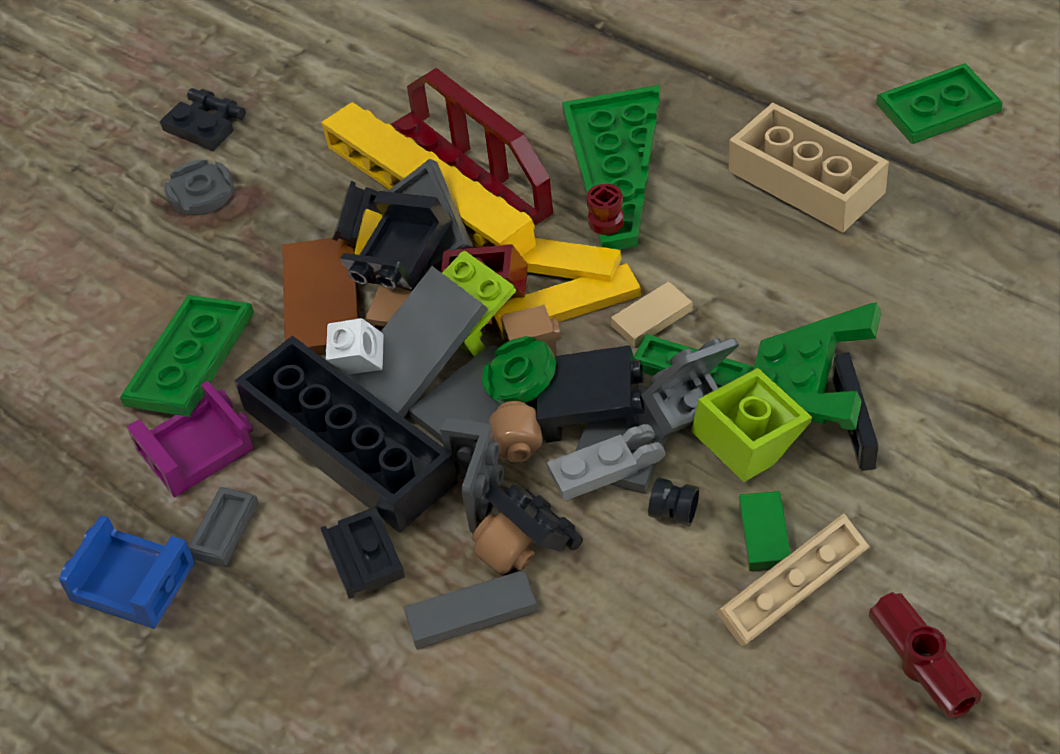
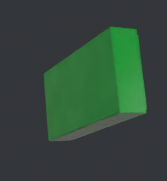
[739,491,791,571]

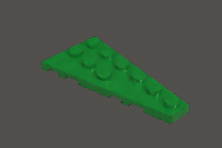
[562,85,661,250]

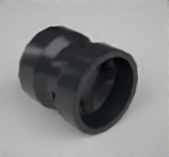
[648,477,699,527]

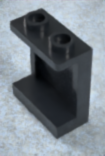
[340,191,452,290]
[536,345,645,443]

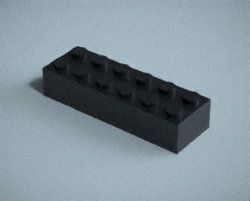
[234,335,458,533]

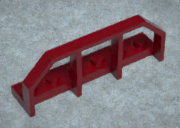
[390,68,553,225]

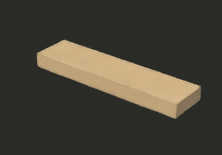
[715,513,870,647]

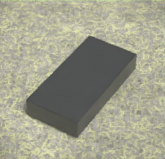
[188,487,259,567]

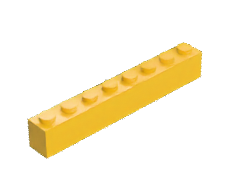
[321,102,536,256]

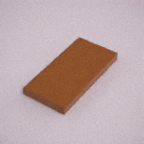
[282,238,359,355]

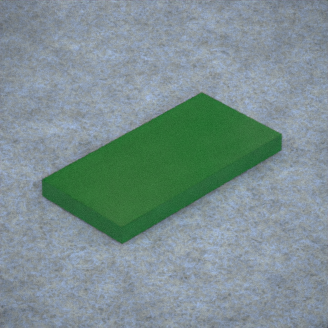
[120,295,255,417]

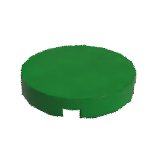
[481,336,556,405]

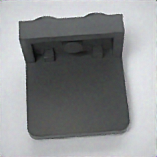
[641,338,739,436]
[440,417,504,533]

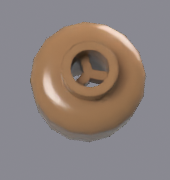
[489,401,542,462]
[472,513,535,574]

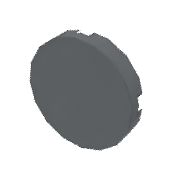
[164,160,234,215]

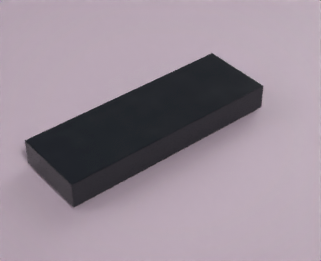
[832,352,879,471]

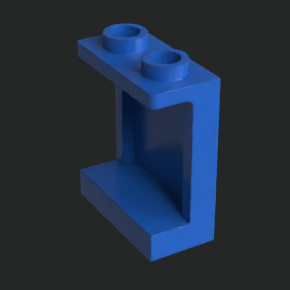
[59,515,195,629]

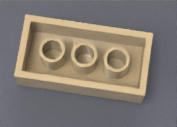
[729,103,889,233]

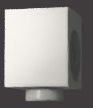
[326,318,384,375]

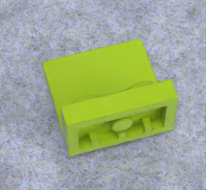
[442,251,516,358]

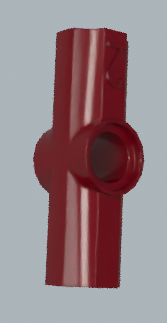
[869,592,981,719]

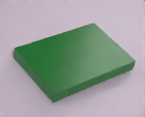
[876,63,1003,144]

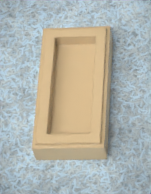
[611,281,693,347]

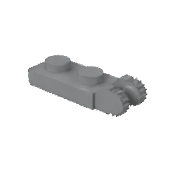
[547,424,666,501]

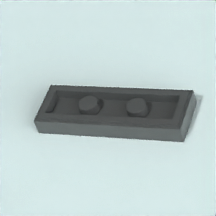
[403,570,538,649]

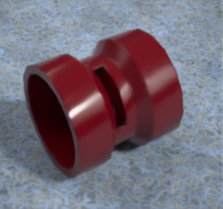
[586,184,624,235]

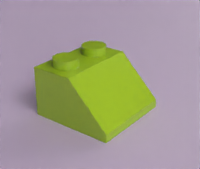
[691,368,812,482]

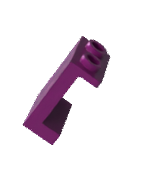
[127,381,254,498]

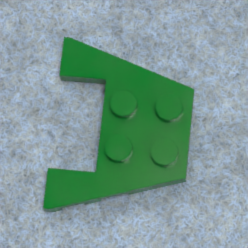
[753,302,881,430]

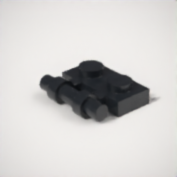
[160,88,246,151]
[485,483,583,551]

